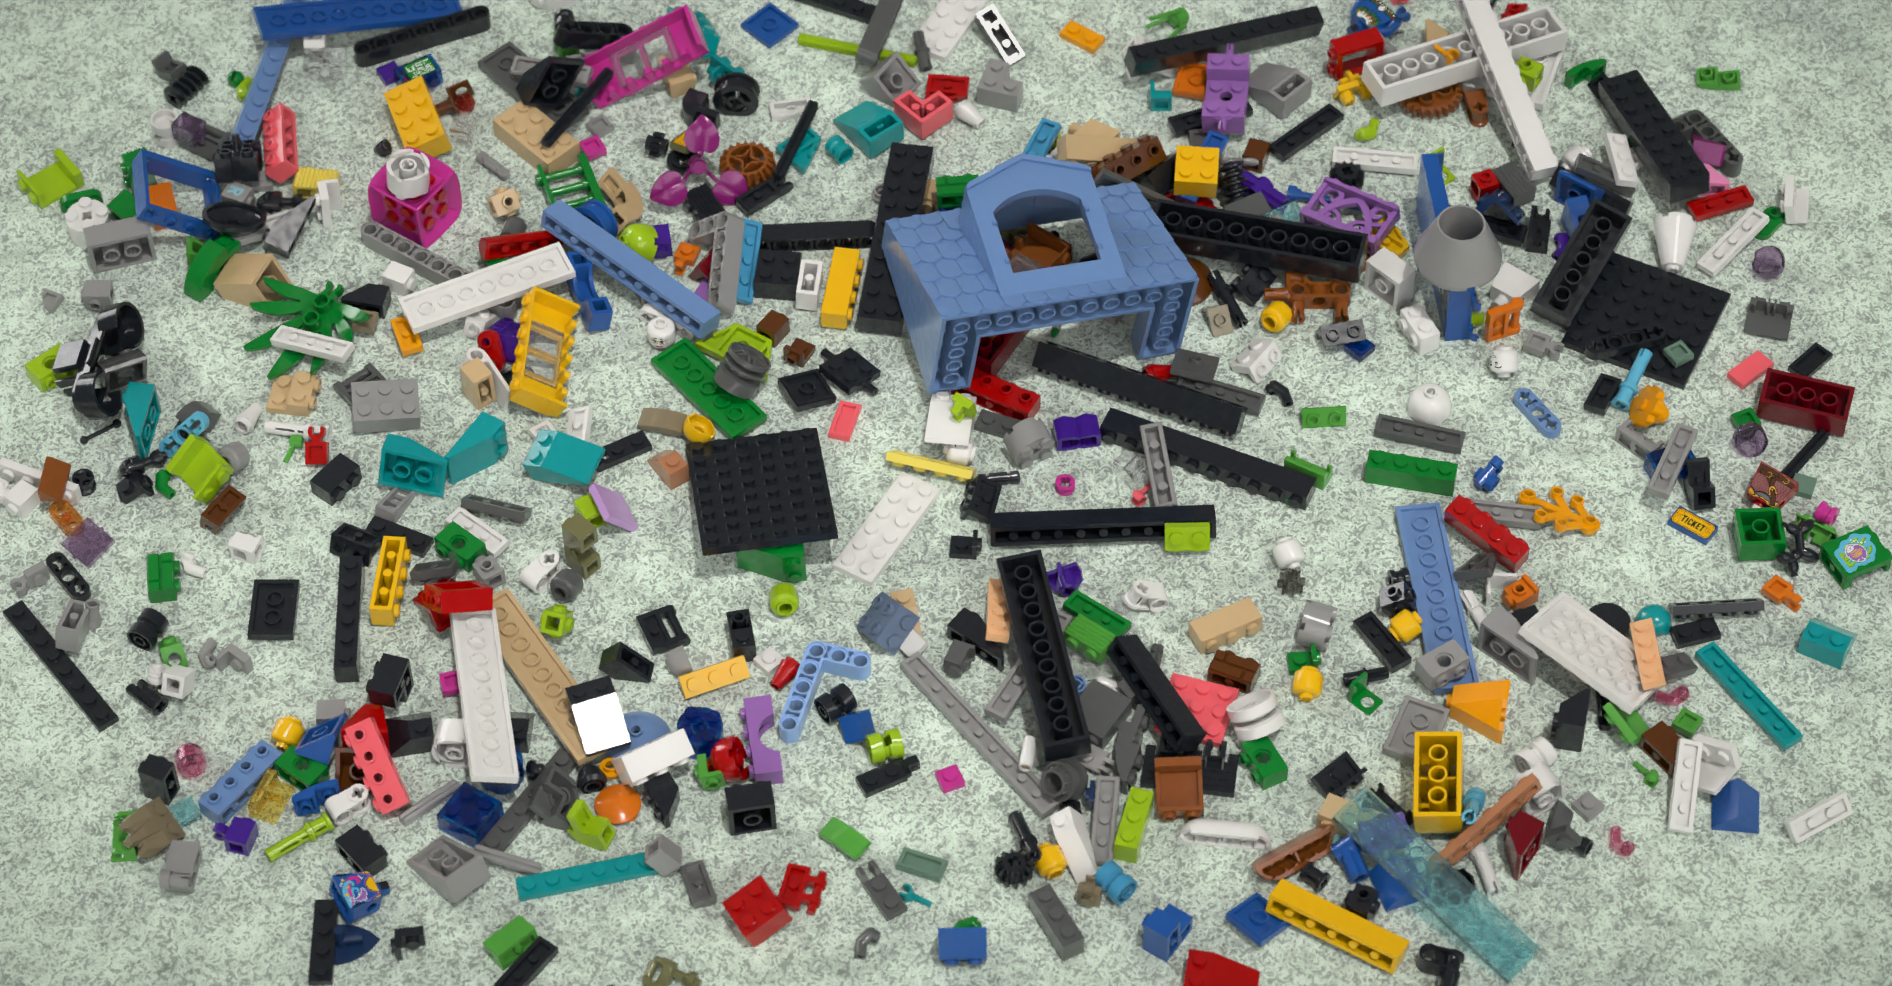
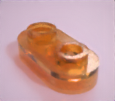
[49,500,85,537]

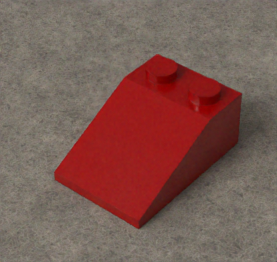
[1183,949,1260,986]

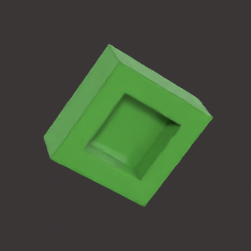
[1671,707,1704,739]

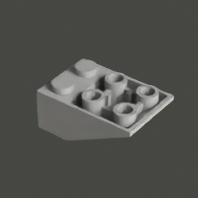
[1248,62,1312,119]

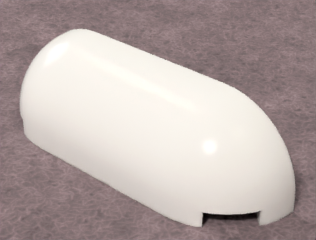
[1177,818,1271,852]

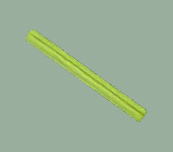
[798,33,918,67]

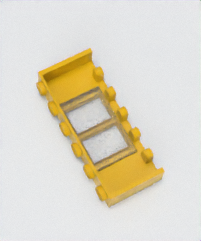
[509,286,581,418]

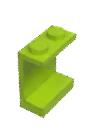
[16,148,85,210]
[165,433,234,504]

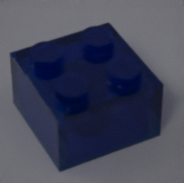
[437,782,504,848]

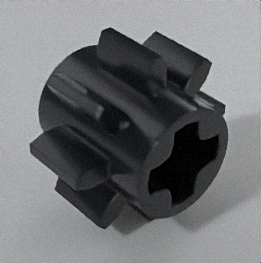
[644,131,670,158]

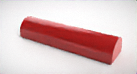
[479,230,564,260]

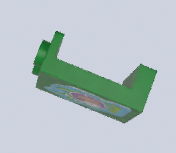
[1819,525,1892,590]

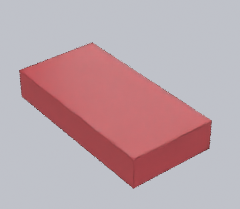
[1727,350,1774,390]
[828,400,862,442]

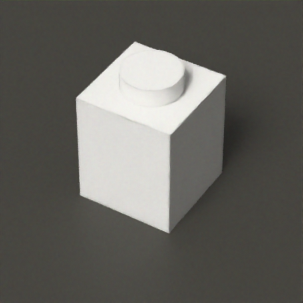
[381,261,417,296]

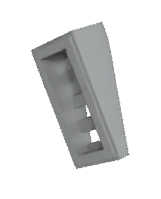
[375,487,418,523]

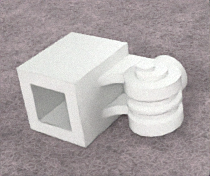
[0,479,42,519]
[147,663,196,699]

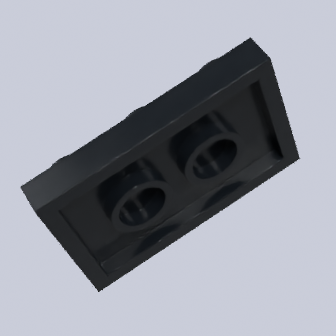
[247,579,300,640]

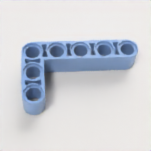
[779,641,871,744]

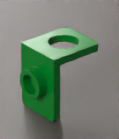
[1349,671,1383,716]

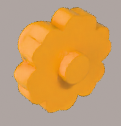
[1629,385,1669,428]

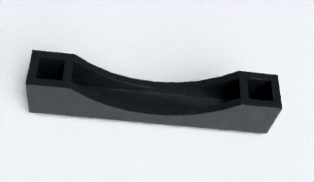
[333,556,365,683]

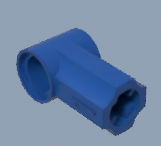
[1331,833,1370,884]

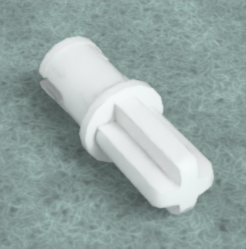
[1460,589,1487,631]

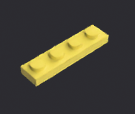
[886,449,977,482]

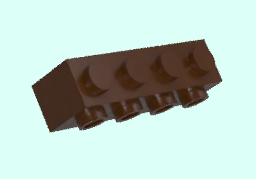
[1088,134,1167,180]

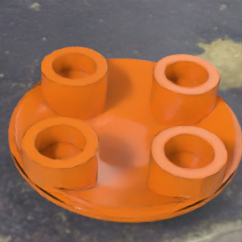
[595,784,641,824]

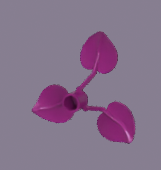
[650,114,748,206]

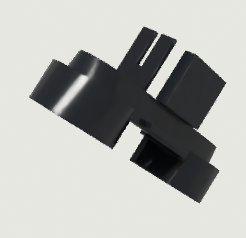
[52,302,145,420]

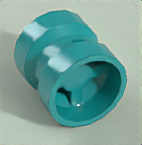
[825,135,854,164]

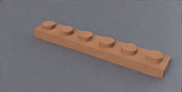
[1425,773,1543,880]

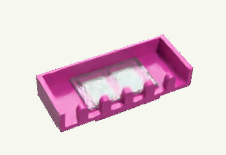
[583,4,709,109]

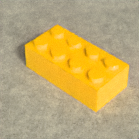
[384,76,453,157]

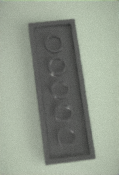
[478,41,589,128]

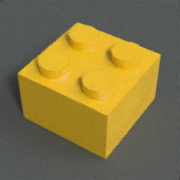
[1173,145,1220,198]

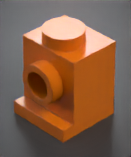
[1502,574,1539,611]

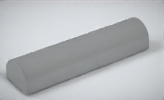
[1140,421,1178,507]

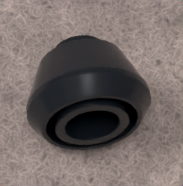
[576,764,608,794]

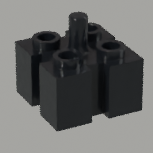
[214,133,263,183]

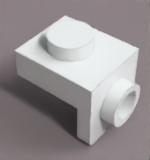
[463,309,497,340]

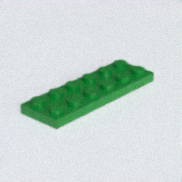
[651,337,767,440]

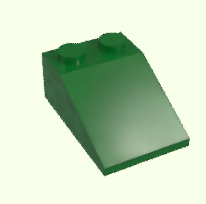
[736,543,807,583]

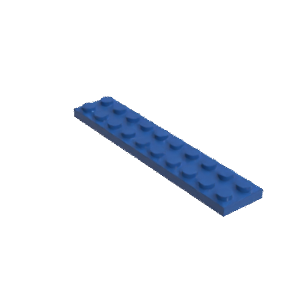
[252,0,462,41]

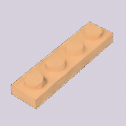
[985,578,1010,643]
[1629,618,1666,691]

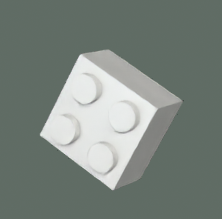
[1364,247,1416,311]

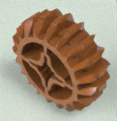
[719,140,776,190]

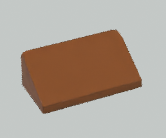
[38,456,71,502]

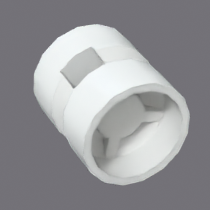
[150,109,181,148]
[1513,737,1557,773]

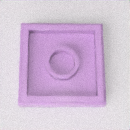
[589,483,638,532]

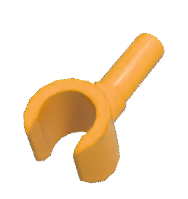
[1433,44,1460,64]

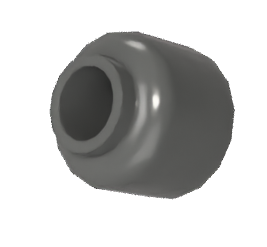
[550,568,584,602]

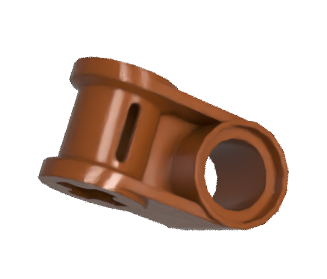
[1463,88,1489,128]

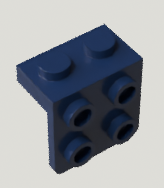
[1475,188,1526,226]

